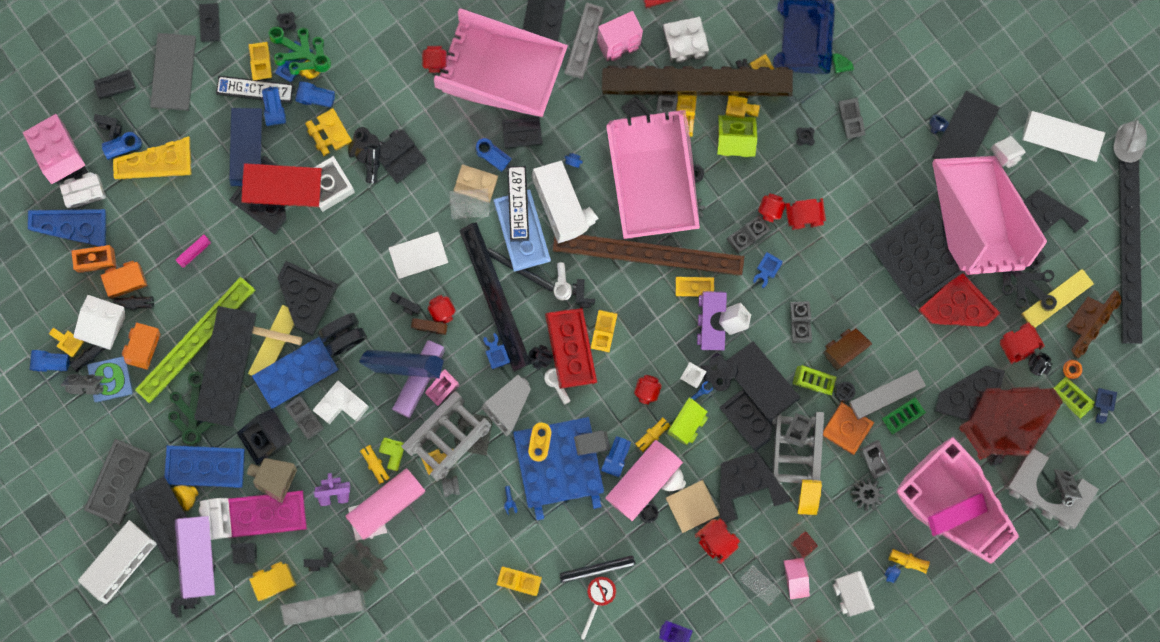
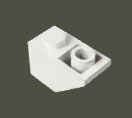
[991,136,1026,168]

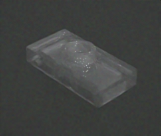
[739,565,781,606]

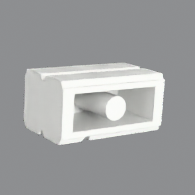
[60,172,106,210]
[199,498,232,540]

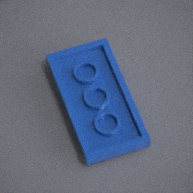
[252,337,339,409]
[165,446,245,488]

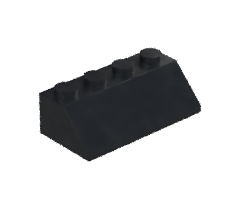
[523,0,566,42]

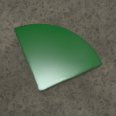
[832,53,854,73]

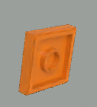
[823,402,874,455]

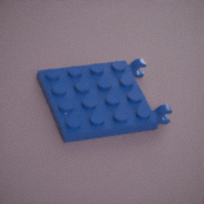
[513,417,604,520]

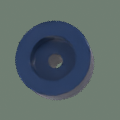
[929,114,949,134]

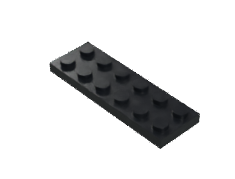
[194,306,257,427]

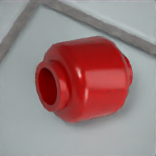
[422,46,447,73]
[758,193,786,222]
[427,294,456,324]
[634,375,662,405]

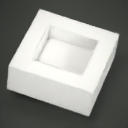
[680,362,706,388]

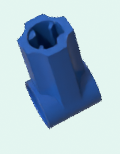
[295,82,335,108]
[262,87,286,126]
[102,132,142,160]
[475,138,512,172]
[29,350,70,372]
[601,436,631,478]

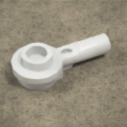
[554,263,572,301]
[544,368,571,405]

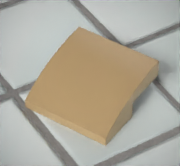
[666,480,720,533]

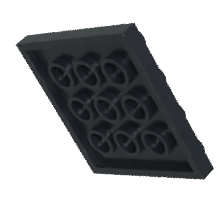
[869,201,965,307]

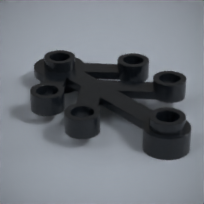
[1002,257,1057,312]

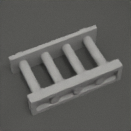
[401,391,491,481]
[772,412,824,483]

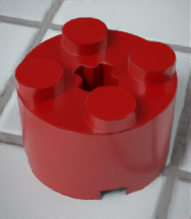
[785,198,826,230]
[1000,322,1045,364]
[695,518,740,564]

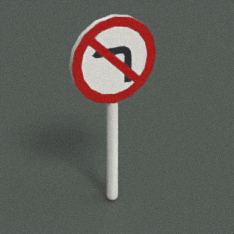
[581,577,616,639]

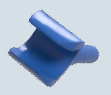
[691,381,713,401]
[504,486,518,515]

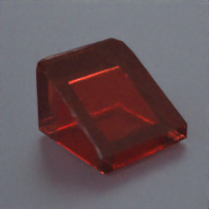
[791,531,818,558]

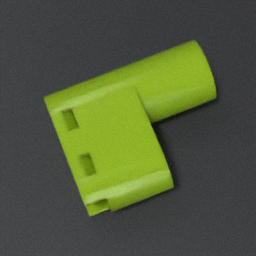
[379,438,404,472]

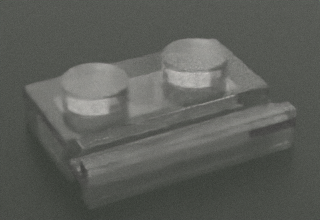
[449,188,490,219]

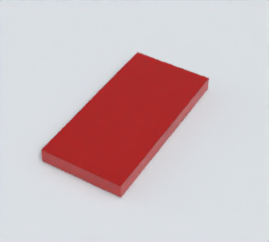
[241,164,322,207]
[545,308,597,389]

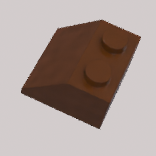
[823,328,872,371]

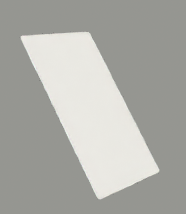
[389,232,448,279]

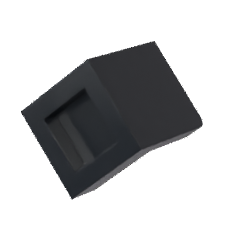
[231,543,257,564]

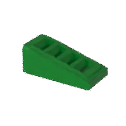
[882,397,926,435]

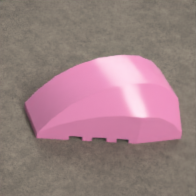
[896,437,1019,564]

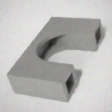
[1005,448,1099,530]
[281,590,366,625]

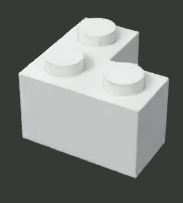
[313,381,369,424]

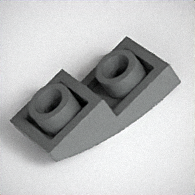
[727,215,771,254]
[790,301,812,343]

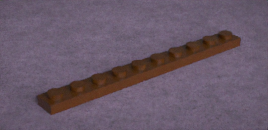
[553,235,745,276]

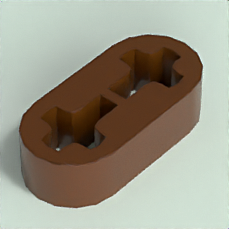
[410,318,448,335]

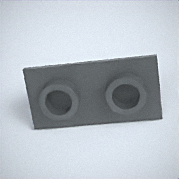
[61,374,104,395]
[1054,469,1082,507]

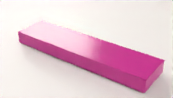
[927,493,988,536]

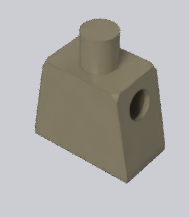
[247,458,297,503]

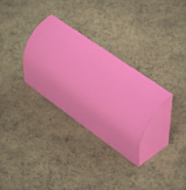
[605,440,683,521]
[345,468,425,540]

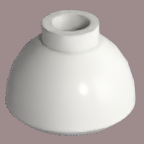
[661,468,686,491]

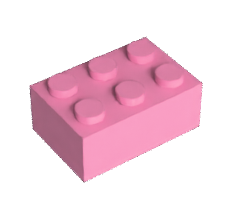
[597,11,643,61]
[23,114,85,184]

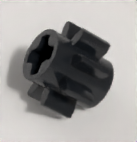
[528,345,552,370]
[1028,352,1053,376]

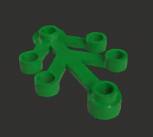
[268,27,331,75]

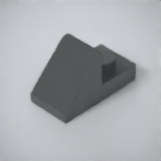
[784,413,814,448]
[574,431,611,456]
[859,440,891,479]

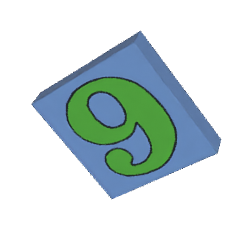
[87,357,134,402]

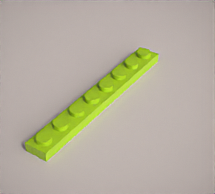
[135,277,256,403]

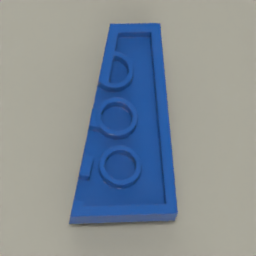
[28,209,106,247]

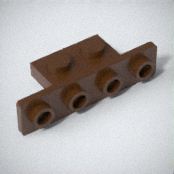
[1066,290,1121,359]

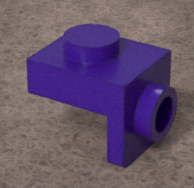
[659,620,693,642]

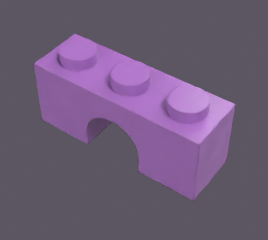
[697,291,727,350]

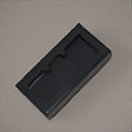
[199,3,221,43]
[93,69,136,100]

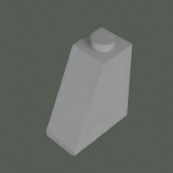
[481,375,531,437]

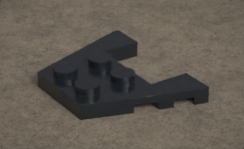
[1023,190,1089,266]
[720,451,792,524]

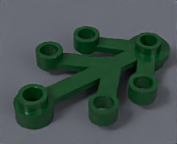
[168,371,217,447]

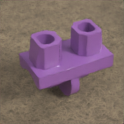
[314,473,351,506]

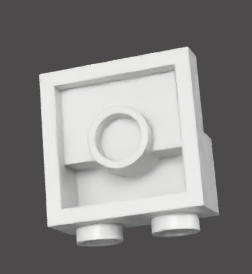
[663,17,709,63]

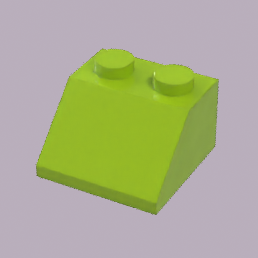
[717,115,757,157]
[667,398,708,446]

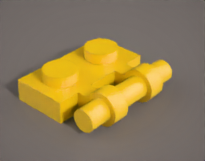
[305,108,352,156]

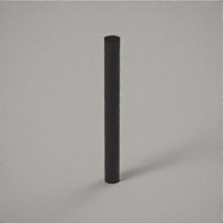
[488,248,555,292]

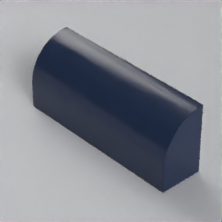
[229,108,262,186]
[359,350,444,379]

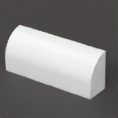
[1023,111,1105,162]
[531,161,589,243]
[78,520,156,604]

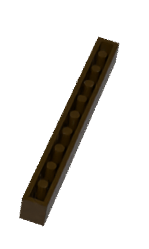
[602,65,793,97]

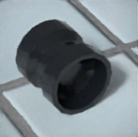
[834,382,855,402]
[639,503,659,523]

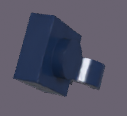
[1093,388,1117,424]

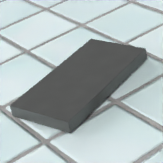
[150,33,196,111]
[84,439,151,525]

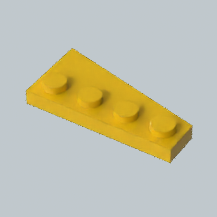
[113,136,191,179]

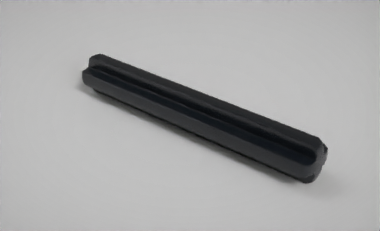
[559,556,635,583]

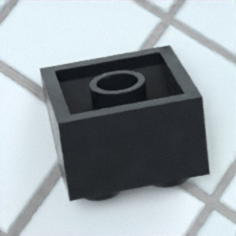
[237,409,292,465]

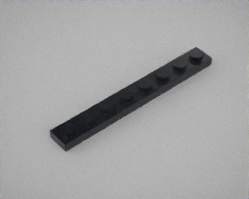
[459,222,531,371]

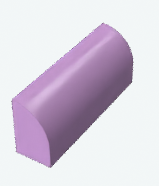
[392,340,445,419]
[175,516,215,598]

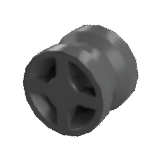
[442,476,460,497]

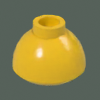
[172,485,198,511]

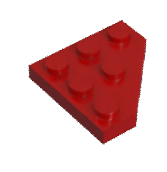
[919,273,1000,327]

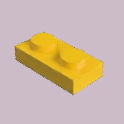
[675,277,714,297]

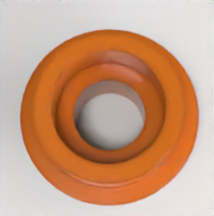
[1063,360,1082,379]

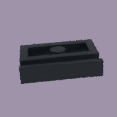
[502,117,543,149]

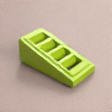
[792,365,837,395]
[1052,377,1094,419]

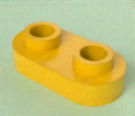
[529,423,551,462]

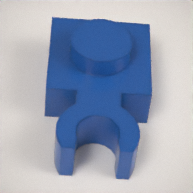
[753,252,783,288]
[484,334,510,370]

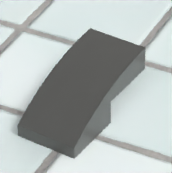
[656,95,678,117]
[838,98,866,139]
[284,395,324,440]

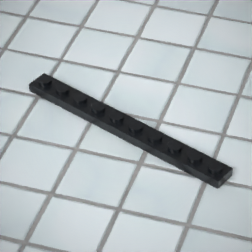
[1118,158,1142,344]

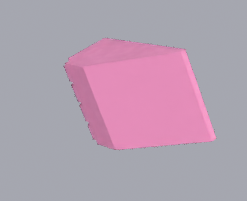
[434,8,568,117]
[606,110,700,239]
[932,156,1047,275]

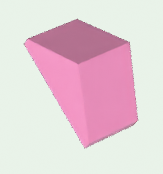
[425,370,459,406]
[784,558,809,599]

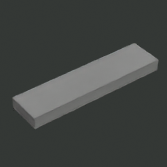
[565,2,604,79]
[849,369,926,420]

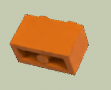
[71,245,117,273]
[101,261,148,299]
[122,322,160,370]

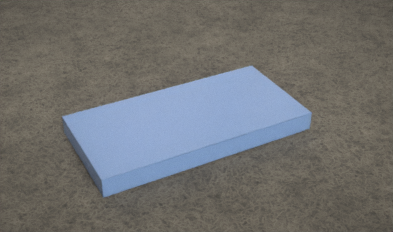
[493,189,551,272]

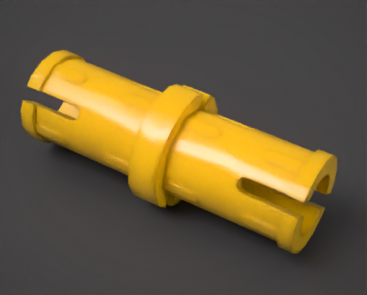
[635,417,671,452]
[360,445,390,484]
[889,549,930,573]

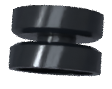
[318,313,367,357]

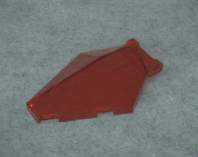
[959,387,1063,460]

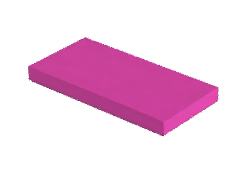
[228,491,307,538]

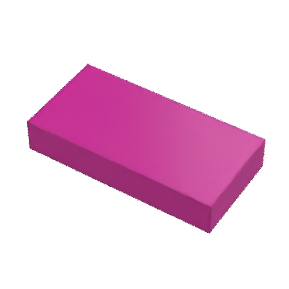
[175,234,211,268]

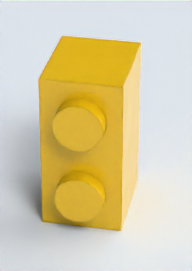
[249,562,297,601]

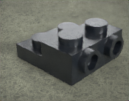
[378,129,427,184]

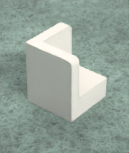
[719,303,751,335]

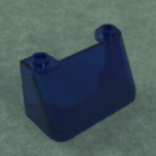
[773,0,835,74]

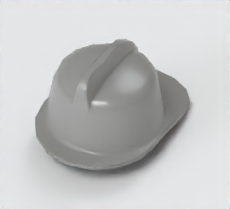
[1114,120,1147,163]

